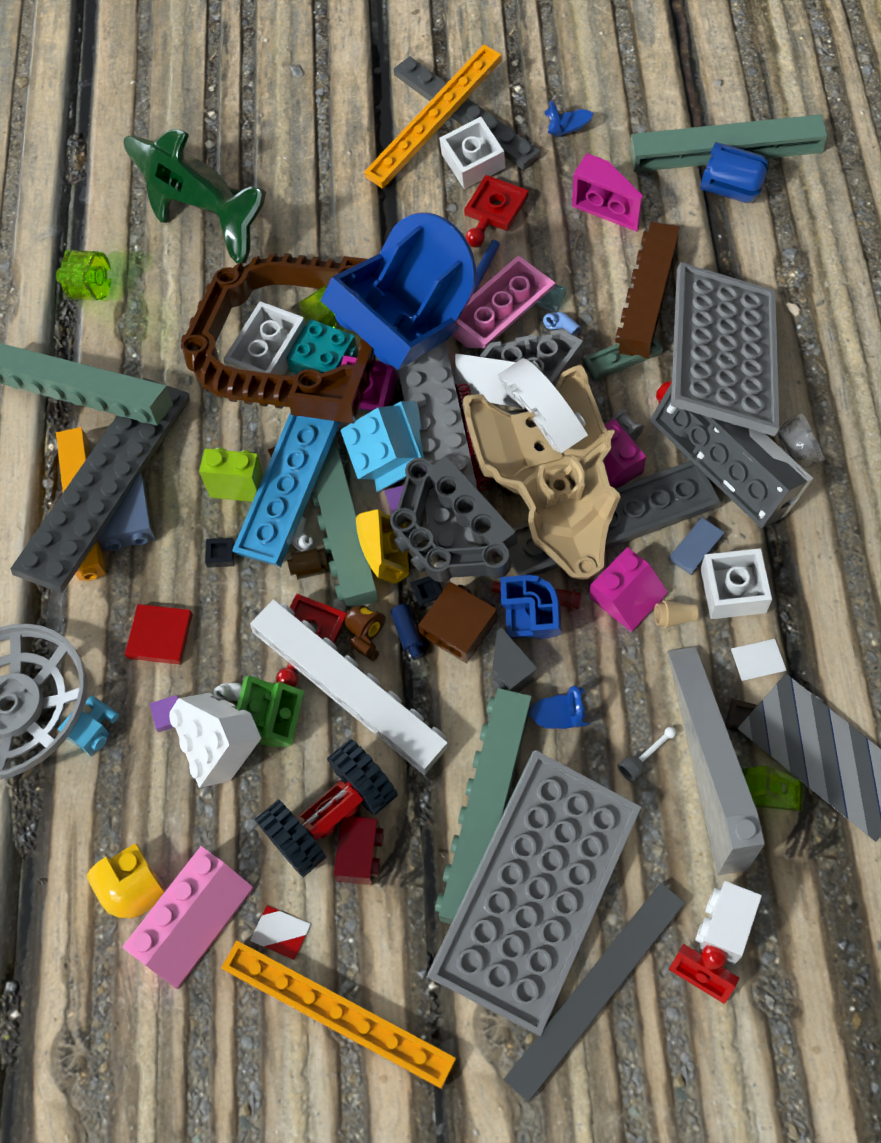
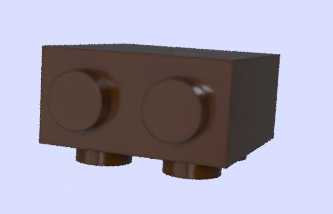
[418,582,497,664]

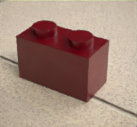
[333,816,384,885]

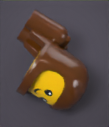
[345,605,386,661]

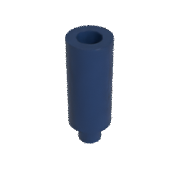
[390,604,423,660]

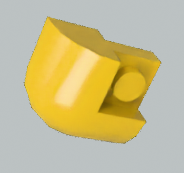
[86,843,165,919]

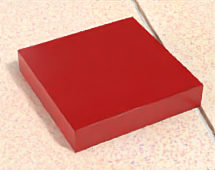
[124,604,193,665]

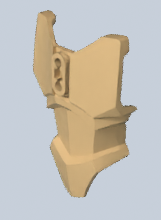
[463,365,620,579]

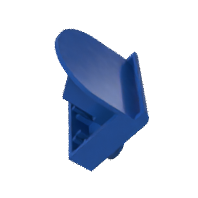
[320,212,477,370]

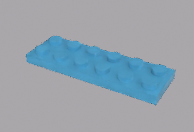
[232,411,340,567]

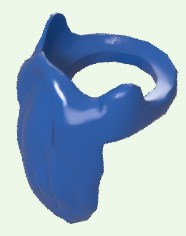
[545,100,594,137]
[529,685,591,729]

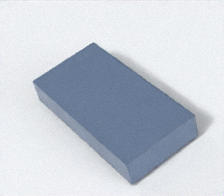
[669,518,724,575]

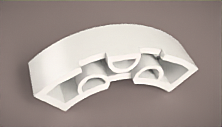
[497,358,588,453]

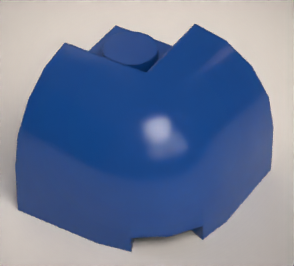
[500,575,562,640]

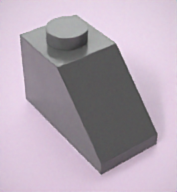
[492,628,538,693]

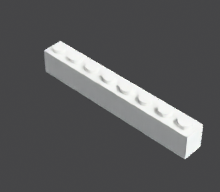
[250,599,448,775]

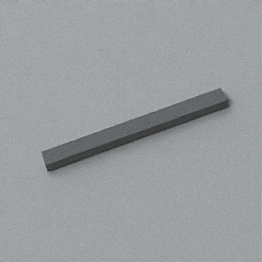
[503,882,685,1103]

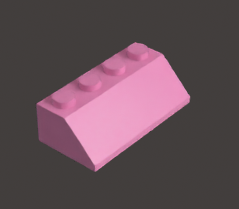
[452,255,555,348]
[122,846,254,990]

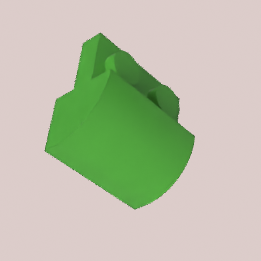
[236,675,304,747]

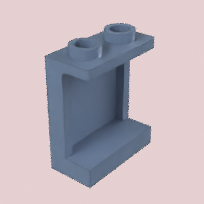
[97,473,155,551]

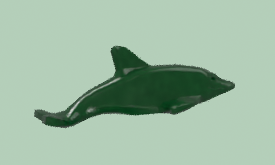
[123,129,266,264]

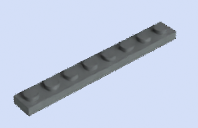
[393,56,540,171]

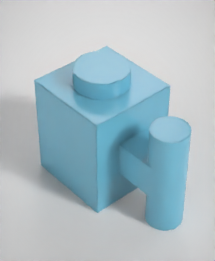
[58,695,119,756]

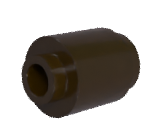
[287,548,329,580]

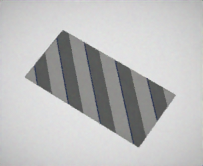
[738,674,881,842]

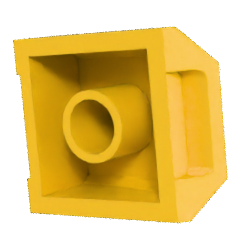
[356,509,409,584]

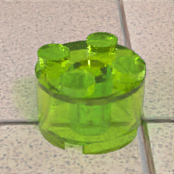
[56,250,111,301]

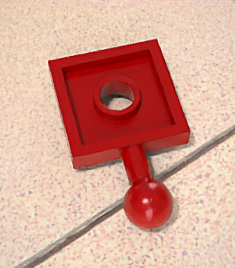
[464,175,529,248]
[276,593,347,687]

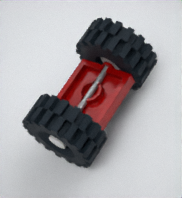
[255,739,398,878]

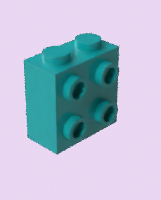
[286,319,358,374]

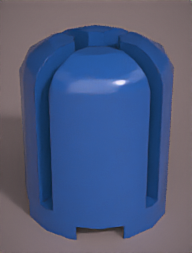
[700,142,769,203]

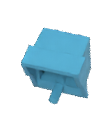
[340,401,424,492]

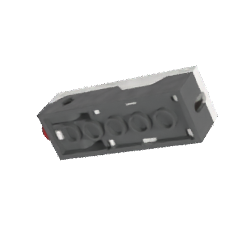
[649,381,814,529]

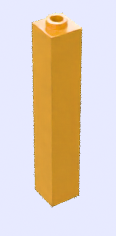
[56,427,106,581]

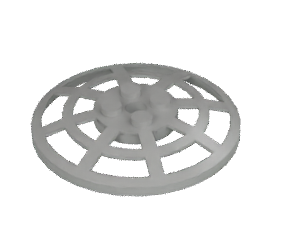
[0,624,87,779]

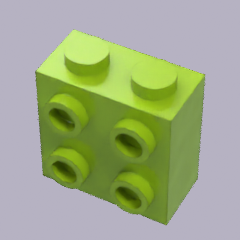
[199,448,264,502]

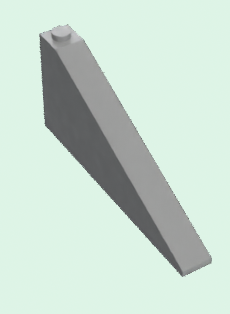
[667,647,765,876]

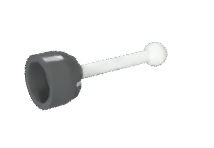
[617,727,676,783]

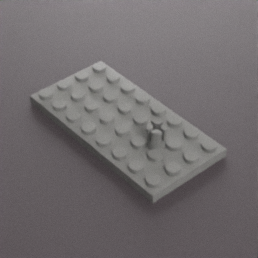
[671,262,780,436]
[426,750,641,1036]

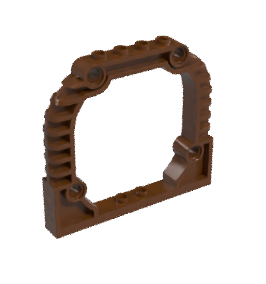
[181,253,377,424]

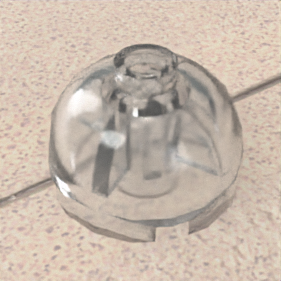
[778,413,825,468]

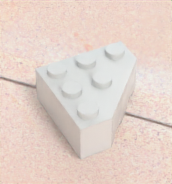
[170,693,261,788]

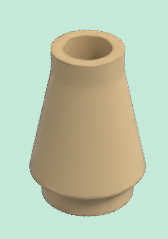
[654,600,698,628]

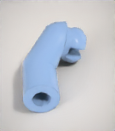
[543,312,581,336]

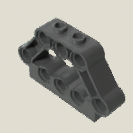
[390,456,518,582]

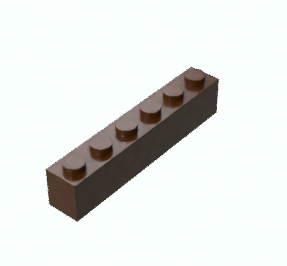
[615,222,680,359]

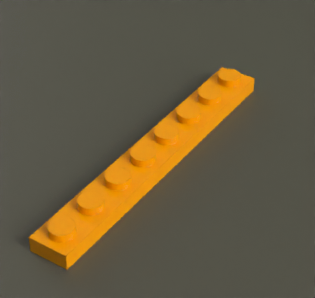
[364,44,502,189]
[221,940,456,1089]

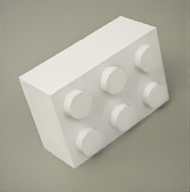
[223,301,306,375]

